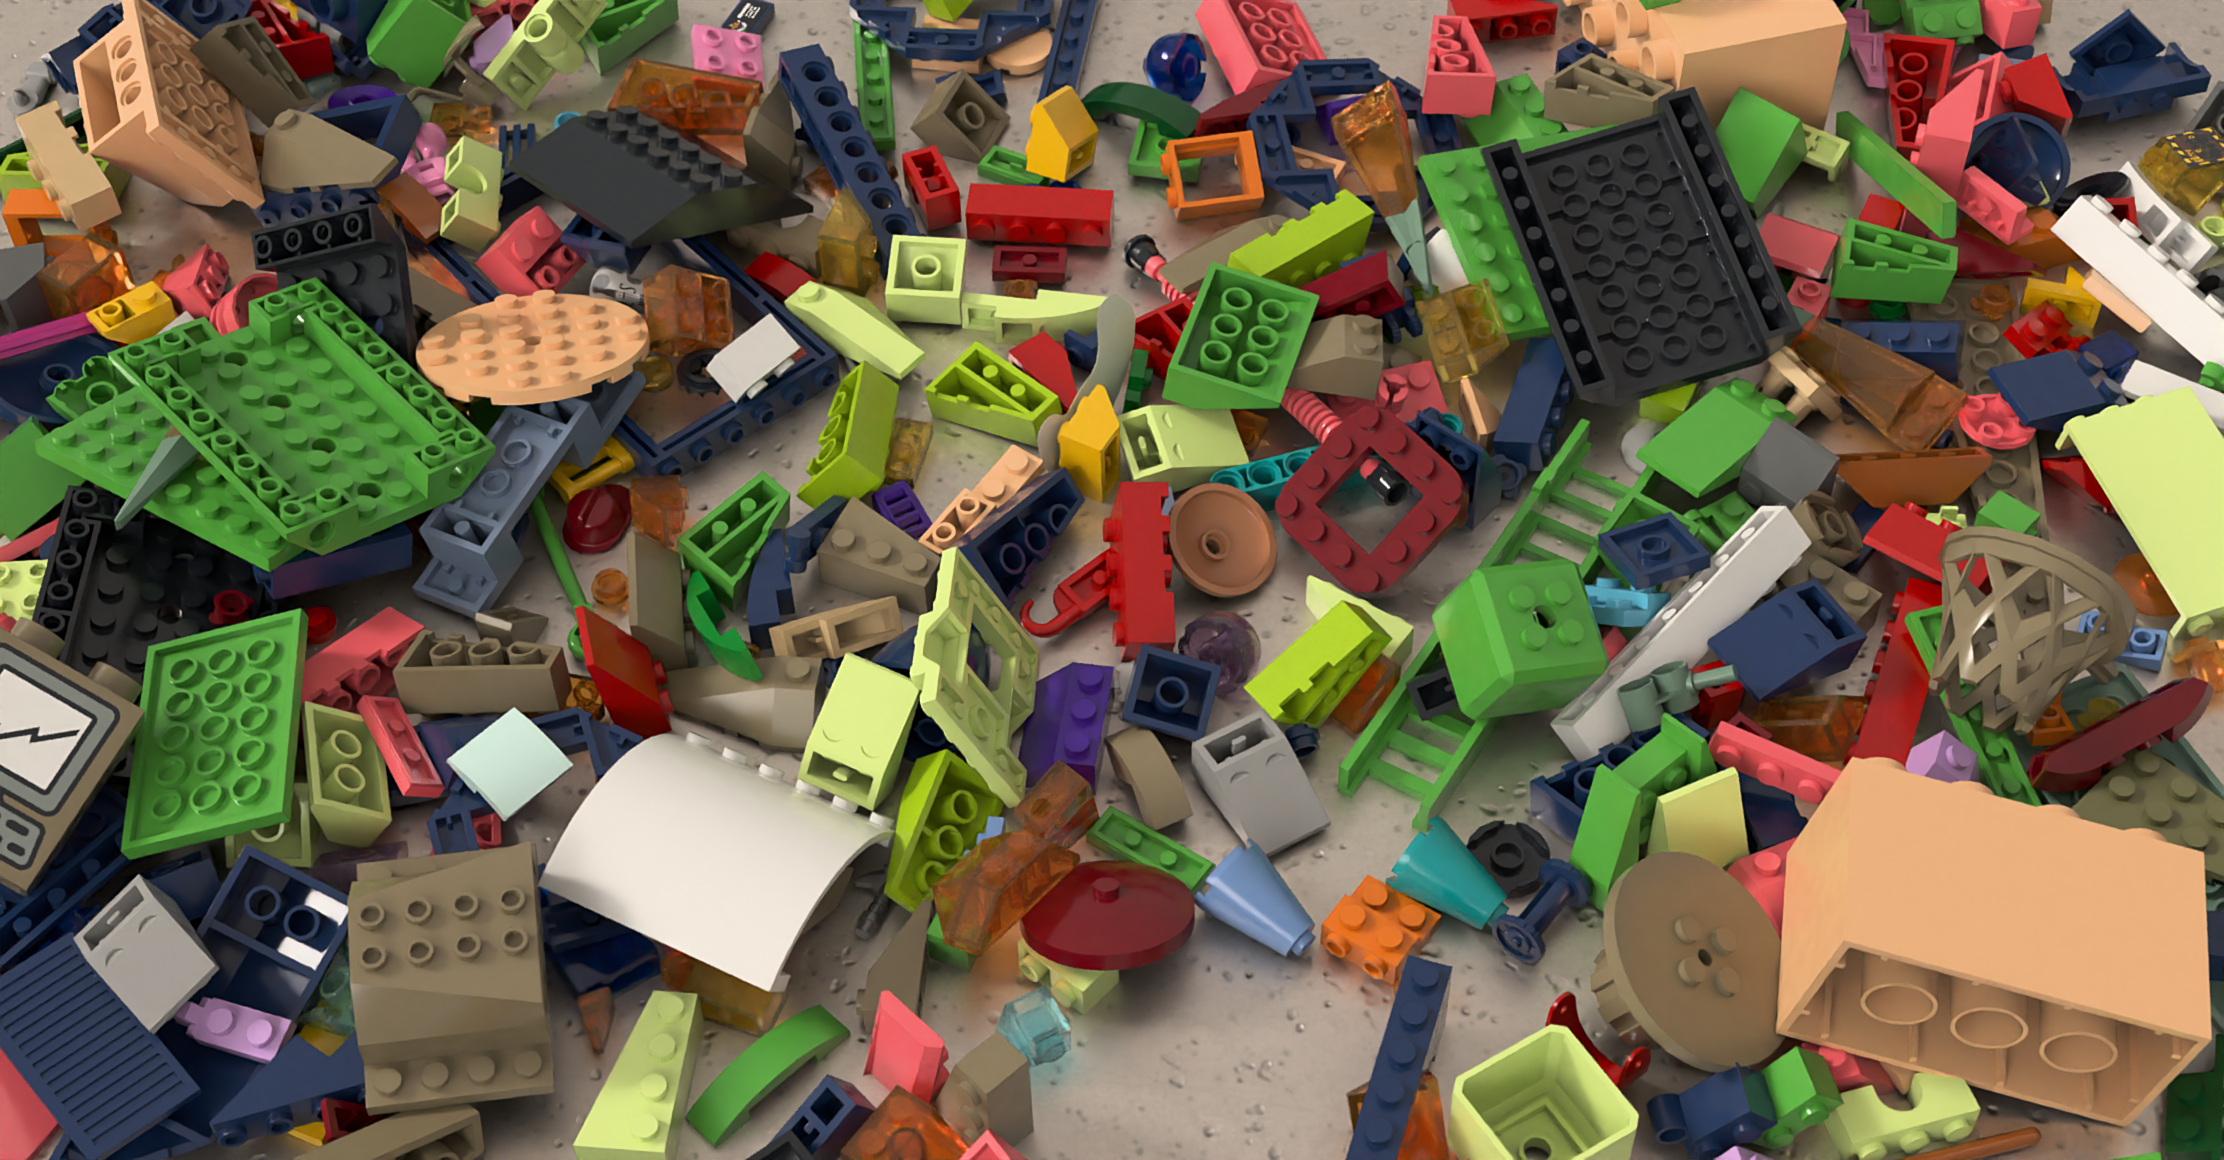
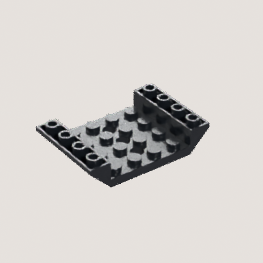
[251,203,419,374]

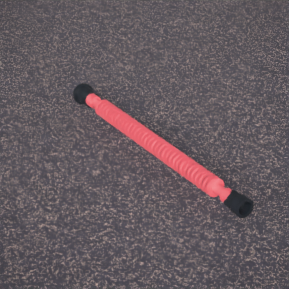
[1123,234,1410,506]

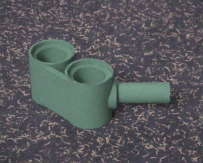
[1617,661,1738,731]

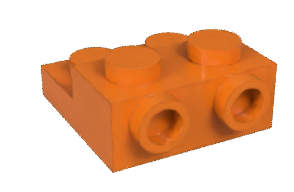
[1320,875,1442,986]

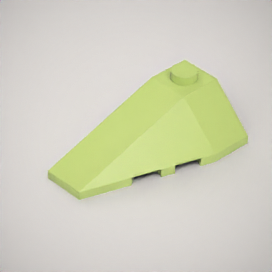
[784,281,926,379]

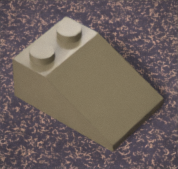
[1287,314,1384,400]

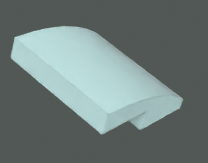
[446,707,573,822]

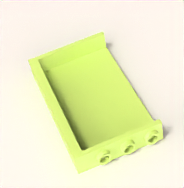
[2055,385,2224,638]

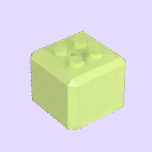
[1446,1024,1639,1160]

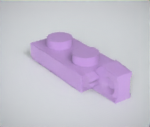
[173,997,297,1064]

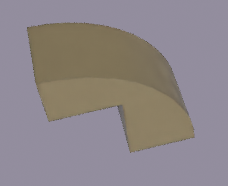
[1104,725,1193,831]

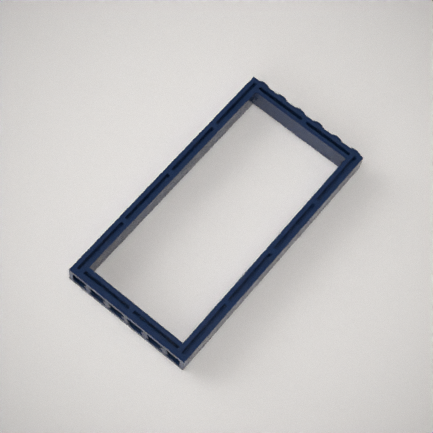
[401,167,840,492]

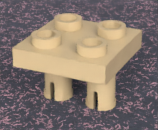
[1755,345,1843,428]

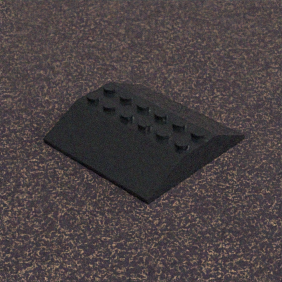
[508,106,814,249]

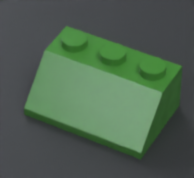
[1461,74,1569,147]

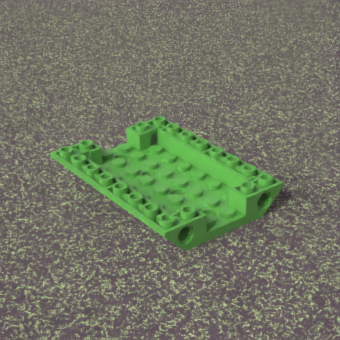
[108,277,496,556]

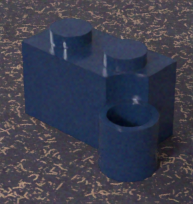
[1646,1062,1778,1160]

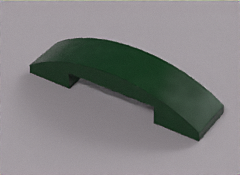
[1081,82,1201,140]

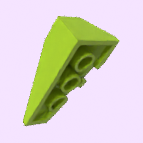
[884,749,1005,914]

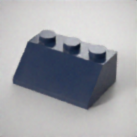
[1838,319,1966,383]

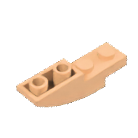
[918,444,1045,557]

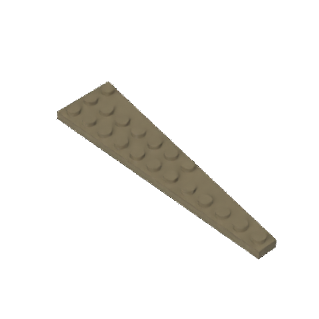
[1906,278,2052,618]

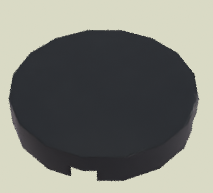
[1467,820,1550,899]

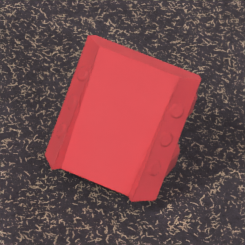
[863,990,950,1114]

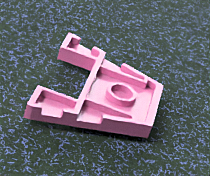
[1838,7,1963,89]

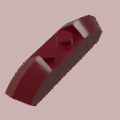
[2028,677,2214,792]

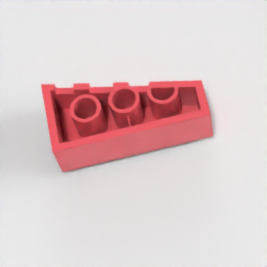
[1421,15,1497,118]
[297,606,426,750]

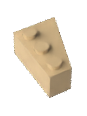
[15,100,122,232]

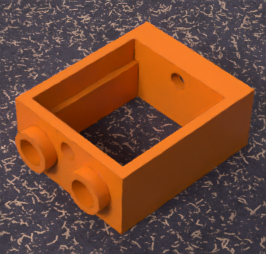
[1160,130,1265,221]
[2,189,118,267]

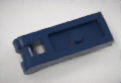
[783,495,848,574]

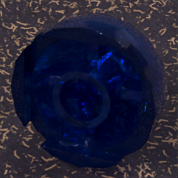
[1143,32,1207,102]

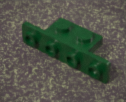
[2165,1034,2224,1160]

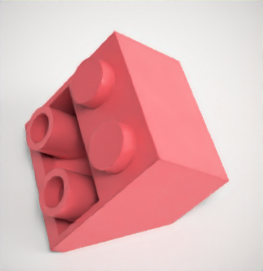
[475,205,587,297]
[1759,213,1841,282]

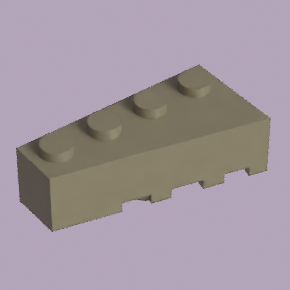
[290,1103,485,1160]

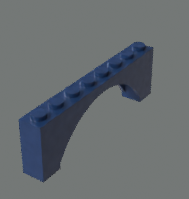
[1345,955,1453,1160]

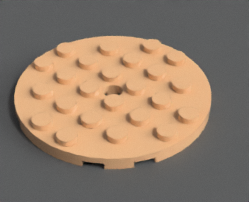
[416,290,650,405]

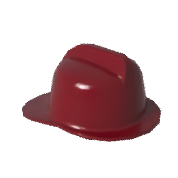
[562,484,638,555]

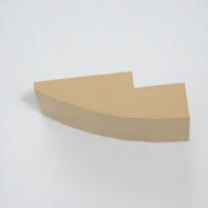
[769,596,904,660]

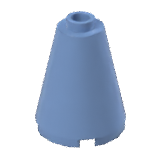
[1194,838,1316,957]

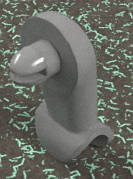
[7,62,57,116]

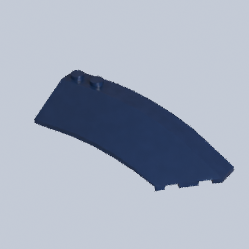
[49,844,348,1160]

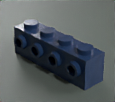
[1493,338,1575,471]

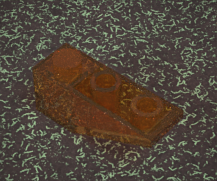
[629,475,689,547]

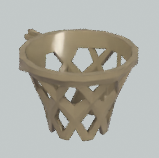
[1928,526,2137,736]

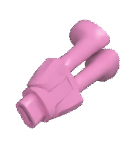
[400,123,456,205]

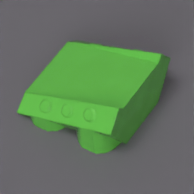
[45,356,135,422]

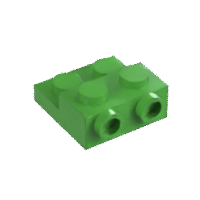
[1901,0,1983,47]

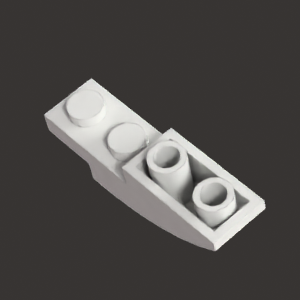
[2116,161,2219,275]

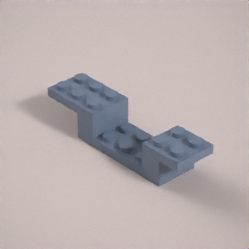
[412,370,647,619]

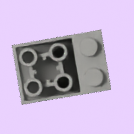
[1192,708,1331,857]
[73,874,220,1034]

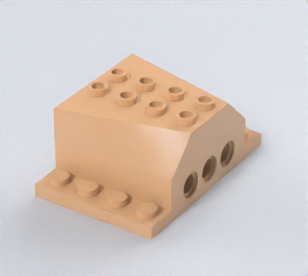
[73,0,265,210]

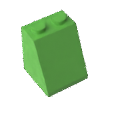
[366,0,472,88]
[1715,87,1808,220]
[0,415,86,542]

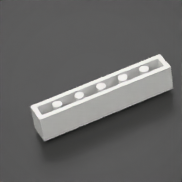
[2050,194,2224,368]

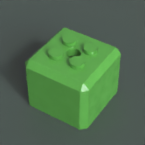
[1432,558,1610,720]

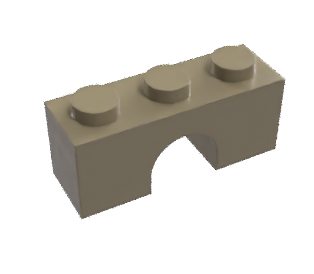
[727,215,842,279]

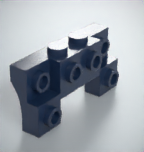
[2052,42,2212,122]

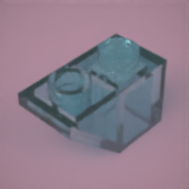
[995,986,1071,1069]

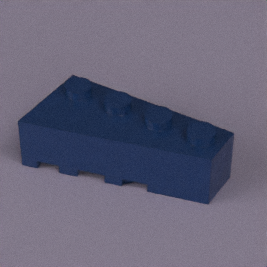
[1530,713,1711,845]

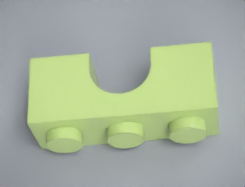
[440,135,504,252]
[1824,1072,1981,1160]

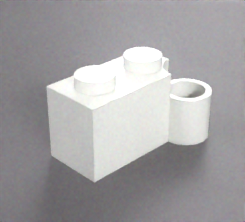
[705,313,800,403]

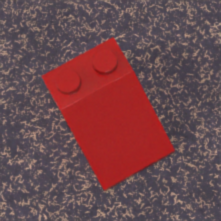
[575,605,675,740]

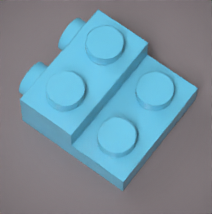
[1585,577,1671,627]

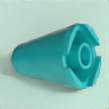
[1385,815,1509,930]

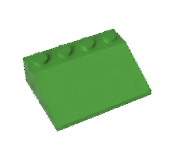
[1162,261,1320,410]

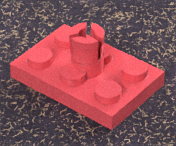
[1321,360,1449,423]

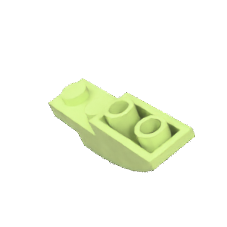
[960,289,1107,344]

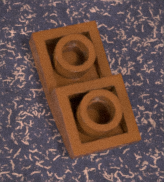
[376,172,443,244]

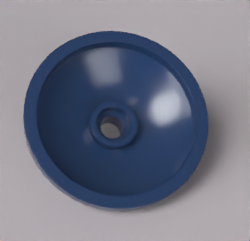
[1963,112,2071,209]

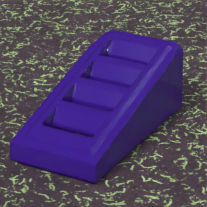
[872,480,933,539]

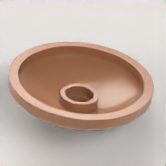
[1167,483,1277,598]

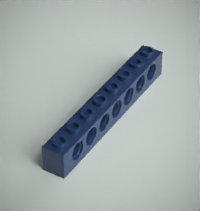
[778,43,926,281]

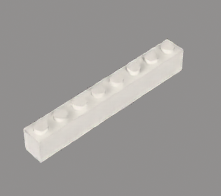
[1550,506,1812,762]

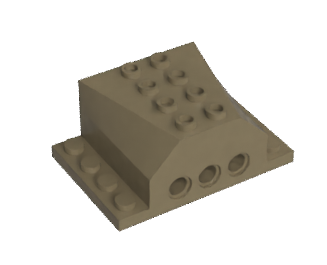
[347,840,555,1116]

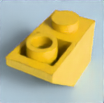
[86,281,176,344]

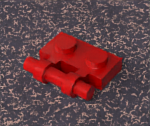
[2002,300,2092,359]

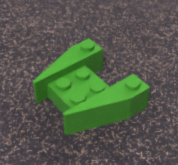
[1569,713,1718,913]

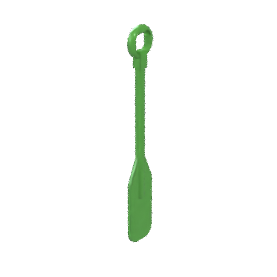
[469,398,618,662]

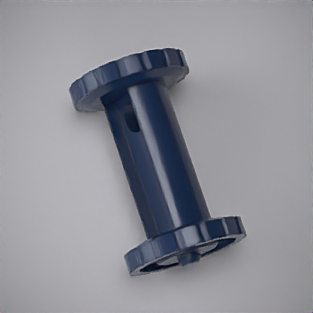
[1492,858,1592,964]

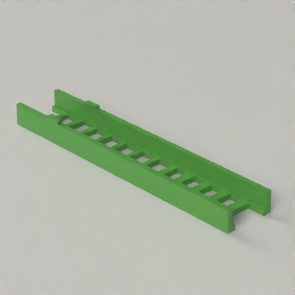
[1337,418,1662,834]

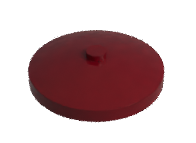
[1019,860,1195,971]

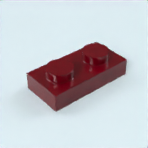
[992,245,1068,283]

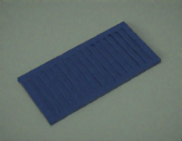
[0,931,202,1160]

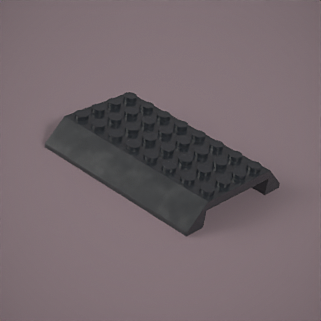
[1480,87,1802,407]

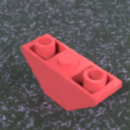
[162,243,230,319]

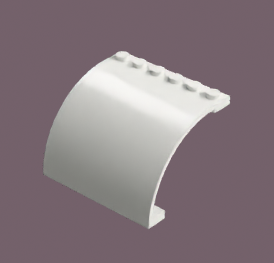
[538,731,896,992]

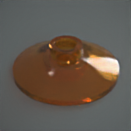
[2112,552,2179,617]

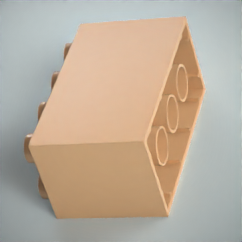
[1563,0,1847,132]
[1776,757,2212,1128]

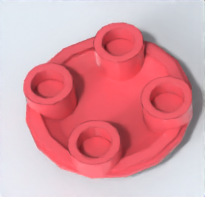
[1958,391,2037,450]

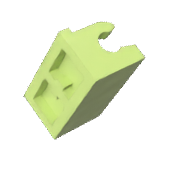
[1802,123,1850,183]

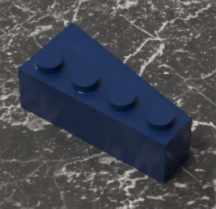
[939,467,1085,611]

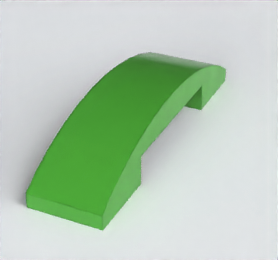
[685,1004,851,1149]

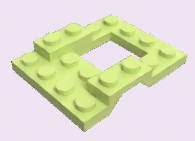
[910,546,1040,808]

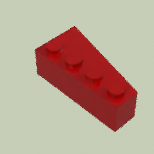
[1882,33,1955,162]
[1103,482,1176,662]

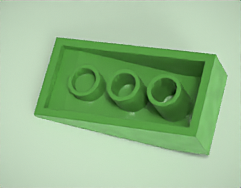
[1635,377,1798,498]

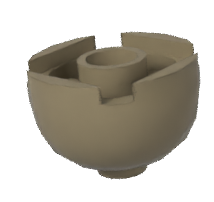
[1790,491,1863,568]

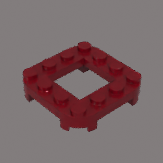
[1275,405,1469,599]

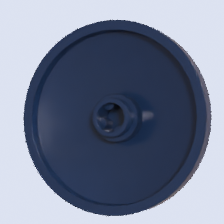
[0,326,121,432]

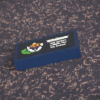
[720,0,775,35]

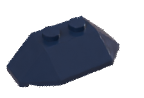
[561,214,651,274]

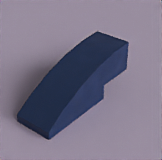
[747,528,795,652]

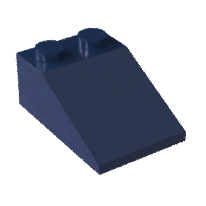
[1987,350,2129,433]

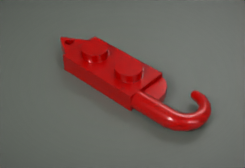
[1019,548,1114,638]

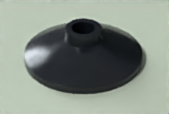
[2055,171,2129,211]

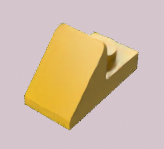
[2019,266,2102,328]

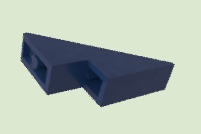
[209,1031,366,1148]

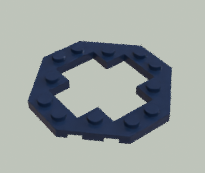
[849,0,1055,62]
[1246,58,1463,233]
[426,707,643,954]

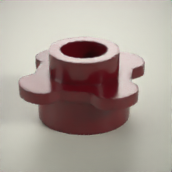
[209,590,254,627]

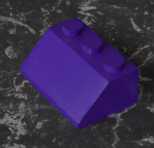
[1018,662,1115,796]

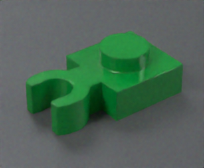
[1122,349,1154,414]

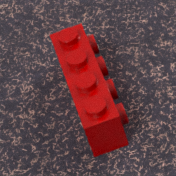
[965,183,1114,247]

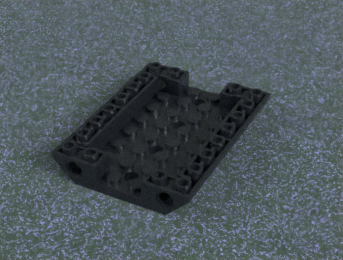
[32,485,308,787]

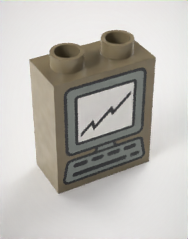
[0,617,145,897]

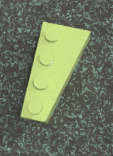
[573,990,704,1160]

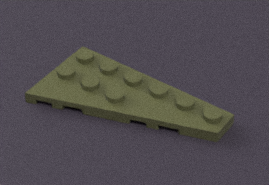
[2071,747,2224,883]

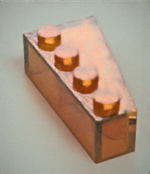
[607,57,764,135]

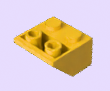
[1025,85,1099,183]
[1057,384,1121,503]

